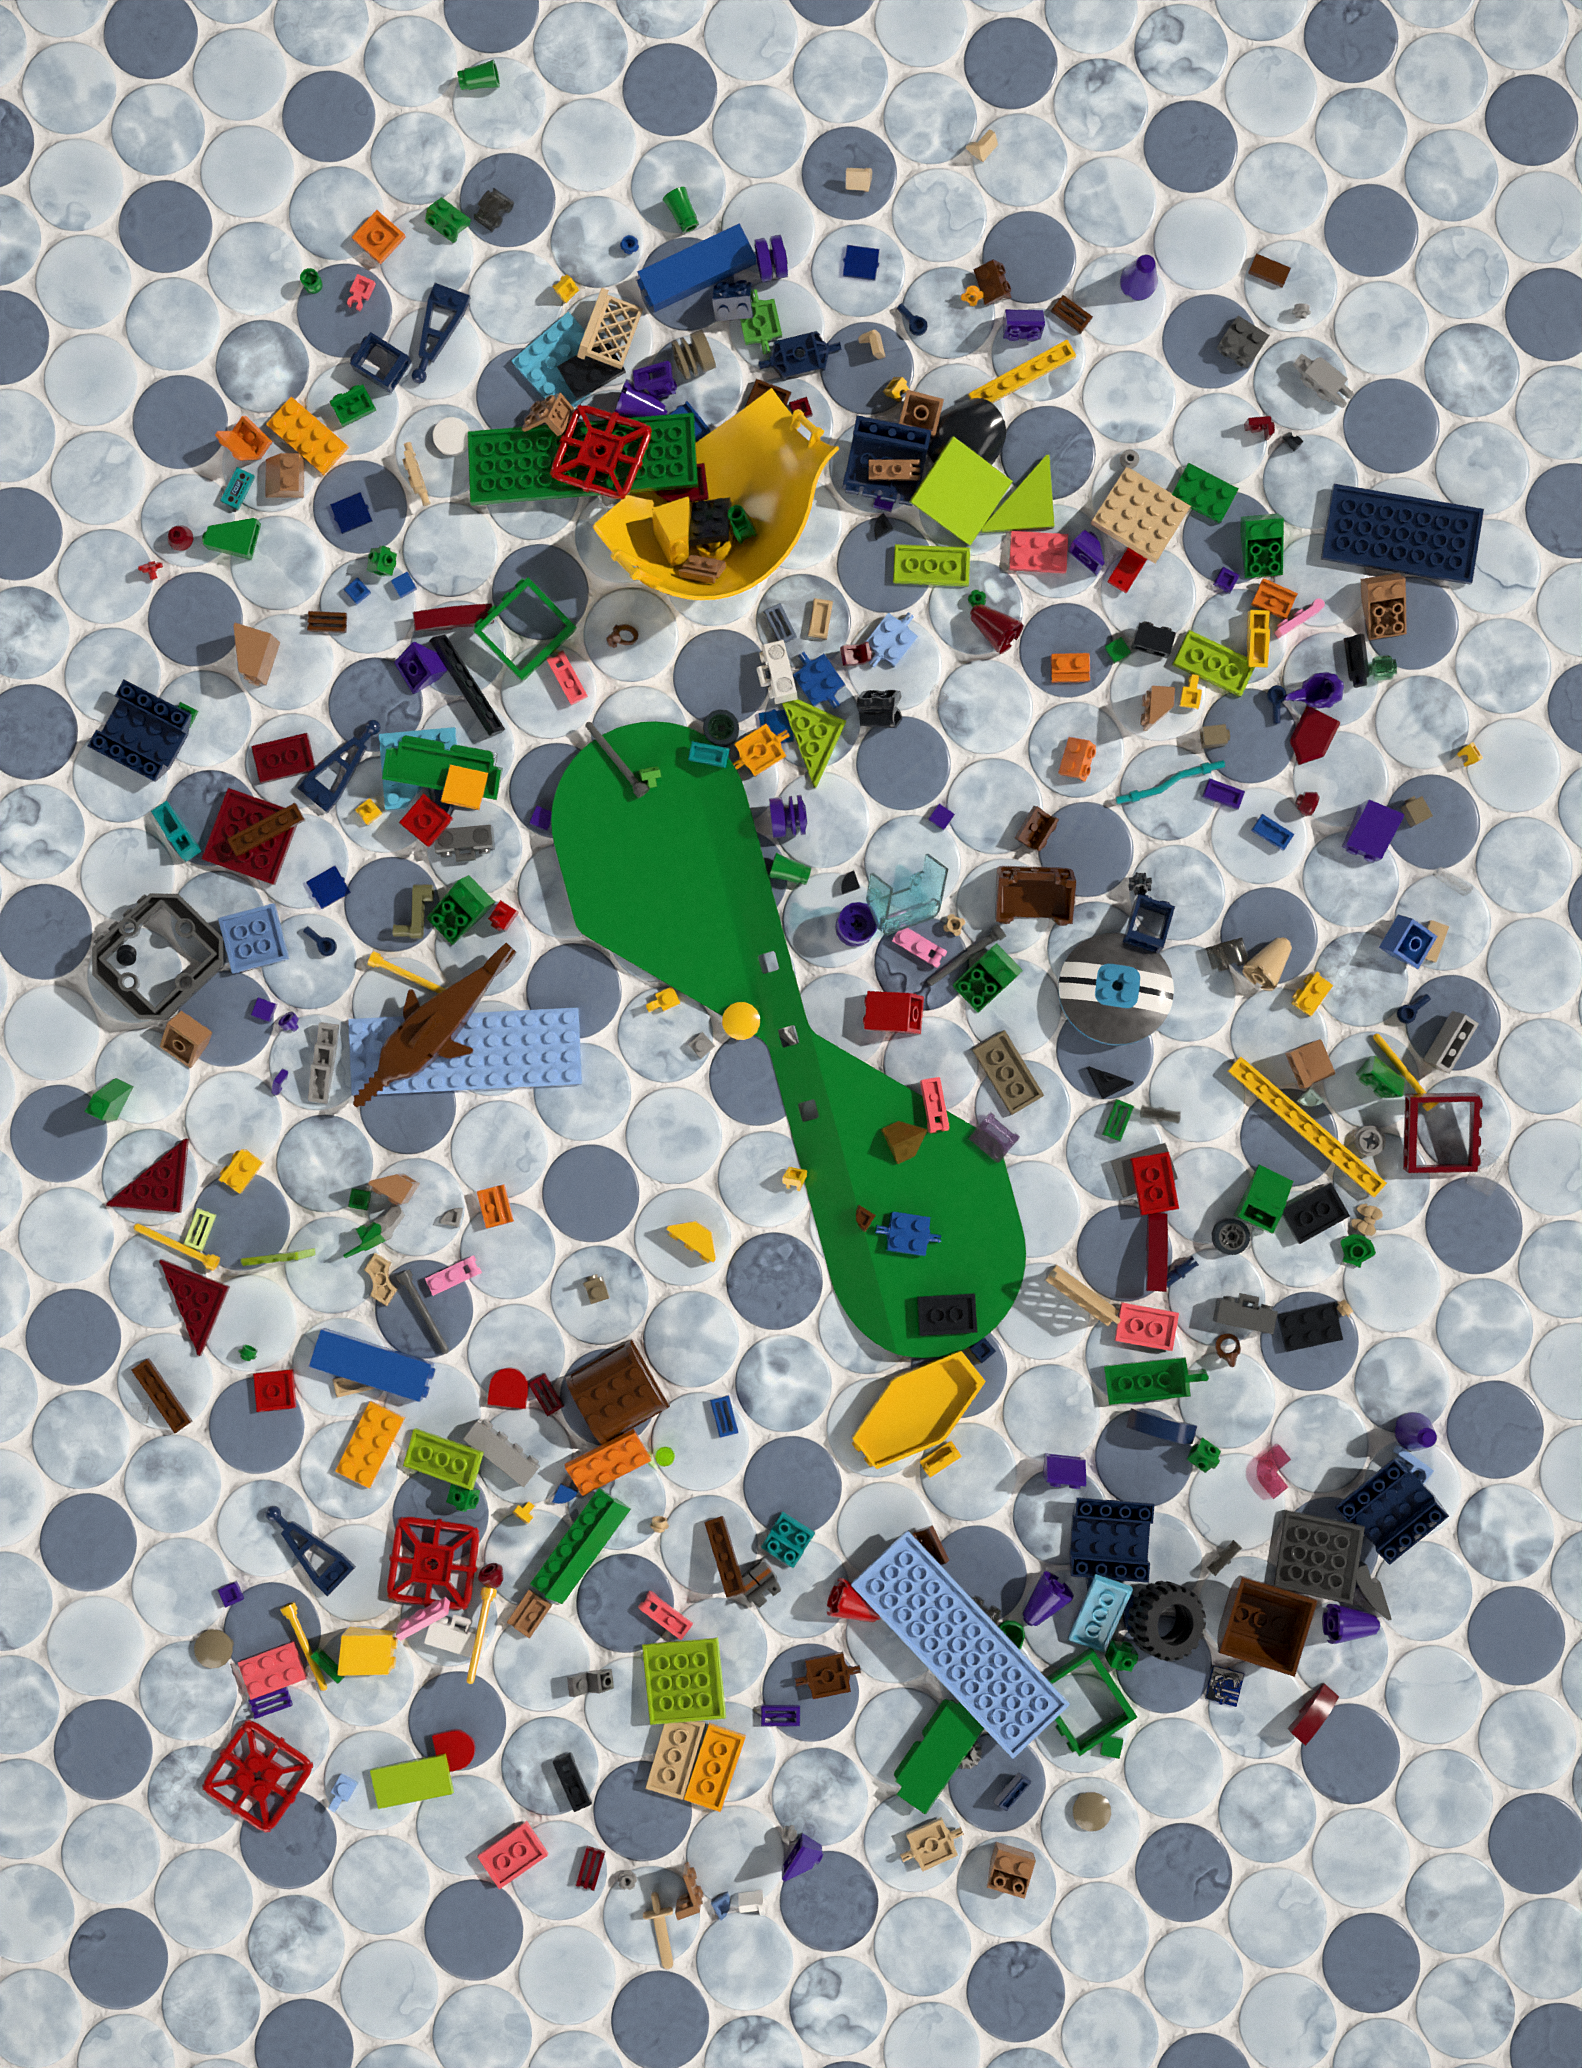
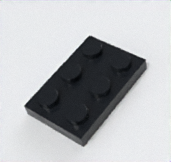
[557,343,626,401]
[689,497,732,546]
[1282,1182,1350,1244]
[917,1293,977,1336]
[1277,1301,1343,1352]

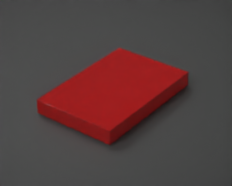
[1130,1152,1179,1215]

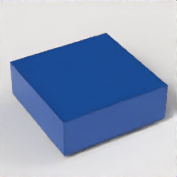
[391,572,417,598]
[344,577,371,605]

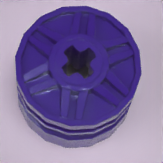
[769,795,807,838]
[835,902,878,947]

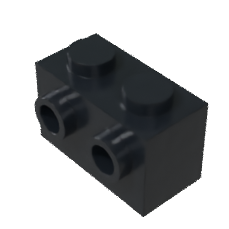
[1131,621,1176,658]

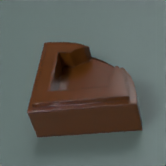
[856,1205,876,1232]

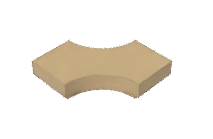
[364,1253,398,1306]

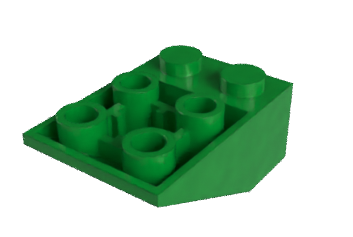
[1240,513,1284,578]
[426,875,495,945]
[952,943,1023,1013]
[1356,1056,1405,1099]
[1234,1164,1294,1234]

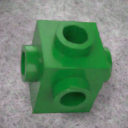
[366,545,397,577]
[1187,1437,1221,1473]
[446,1483,480,1512]
[1105,1640,1139,1672]

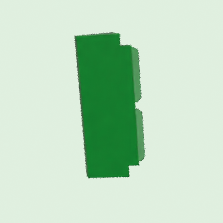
[382,735,503,800]
[894,1699,984,1814]

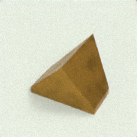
[881,1121,927,1164]

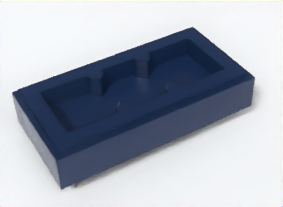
[993,1772,1032,1811]

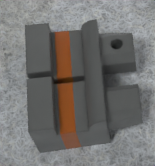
[742,1558,781,1608]

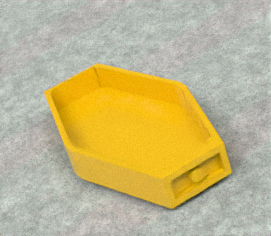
[852,1350,986,1470]

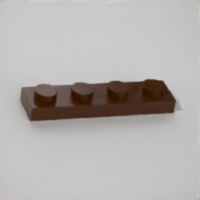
[227,803,305,857]
[131,1358,193,1433]
[704,1516,746,1599]

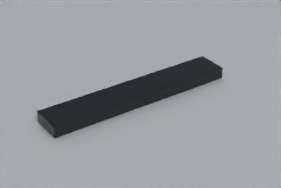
[429,634,505,736]

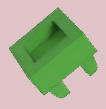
[639,766,661,788]

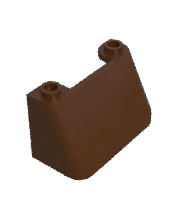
[995,866,1076,926]

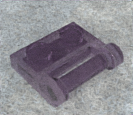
[968,1112,1020,1163]

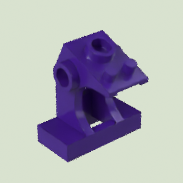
[633,361,677,399]

